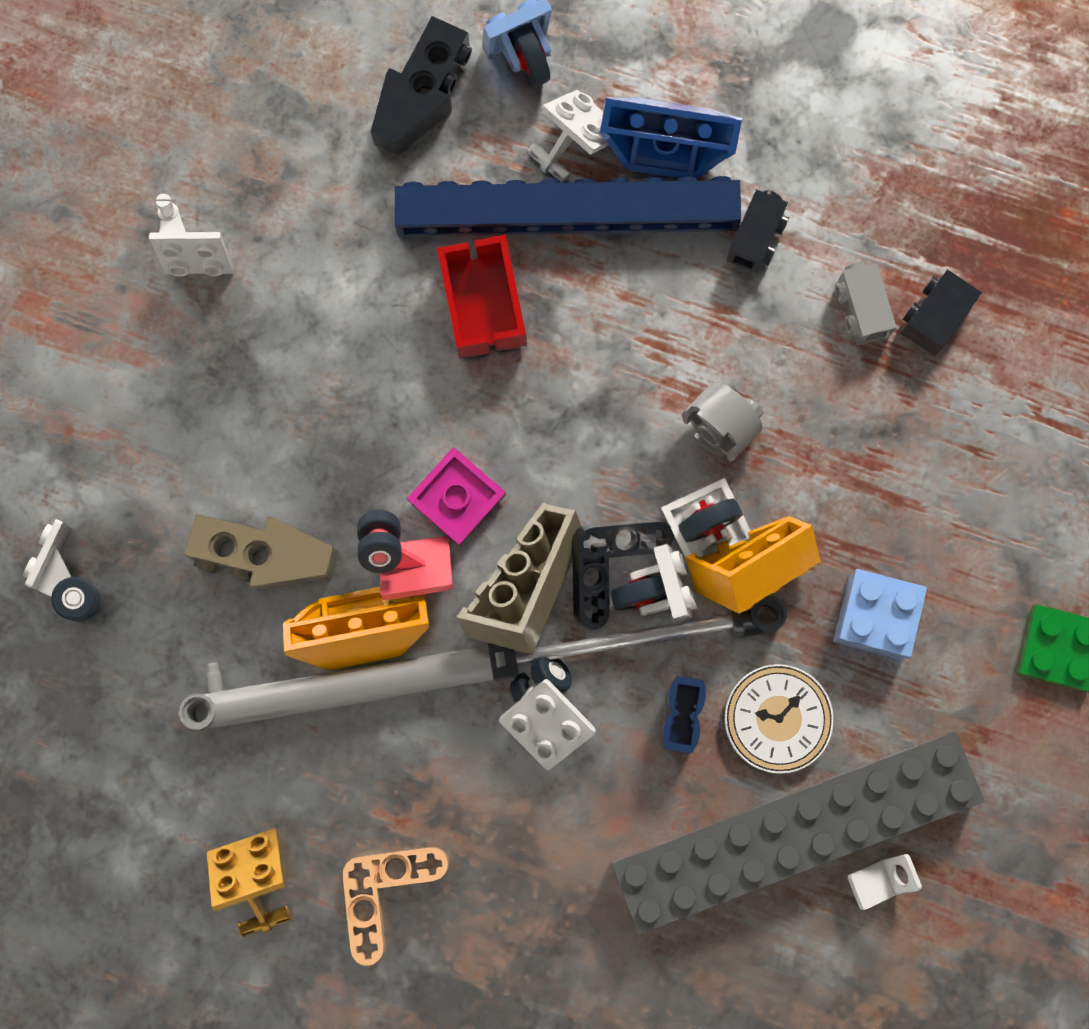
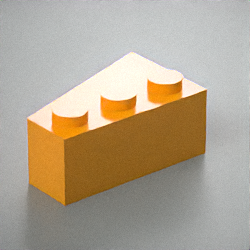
[685,516,821,614]

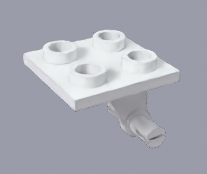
[527,89,609,183]
[149,194,234,276]

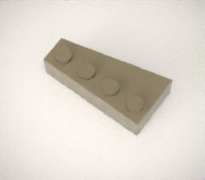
[456,503,581,654]

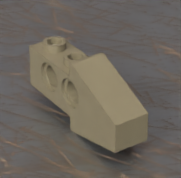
[184,514,338,591]

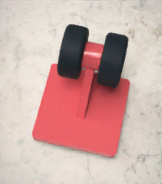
[357,510,453,600]

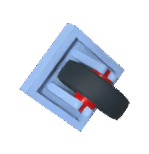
[482,0,552,87]

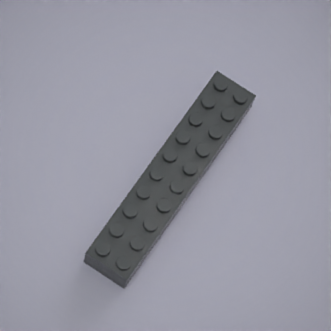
[611,732,985,935]

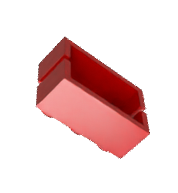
[437,234,527,359]

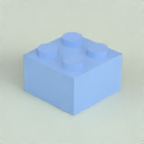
[833,569,927,660]

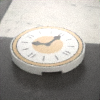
[724,664,833,773]

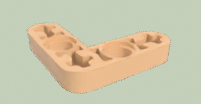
[343,847,449,966]

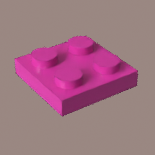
[406,447,507,546]

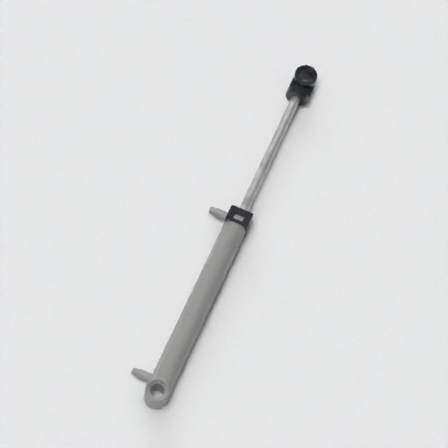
[179,596,787,731]

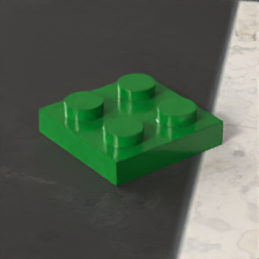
[1017,604,1089,693]

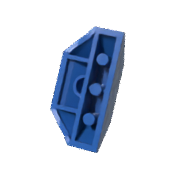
[600,97,742,178]

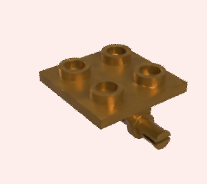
[207,828,292,938]

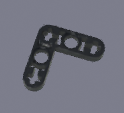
[572,519,674,629]

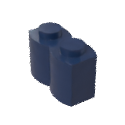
[661,676,706,754]

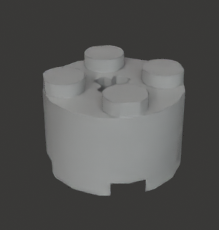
[682,377,764,462]

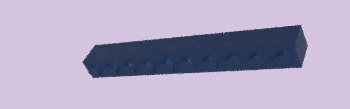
[395,176,742,237]

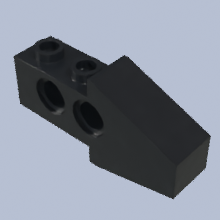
[370,16,472,156]

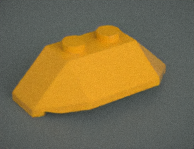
[283,587,429,671]

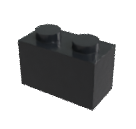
[901,269,982,356]

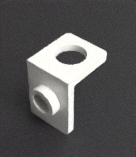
[848,854,922,910]

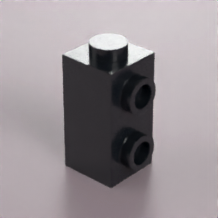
[726,189,790,274]

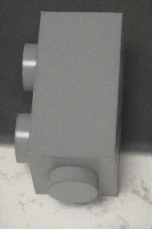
[835,261,897,345]

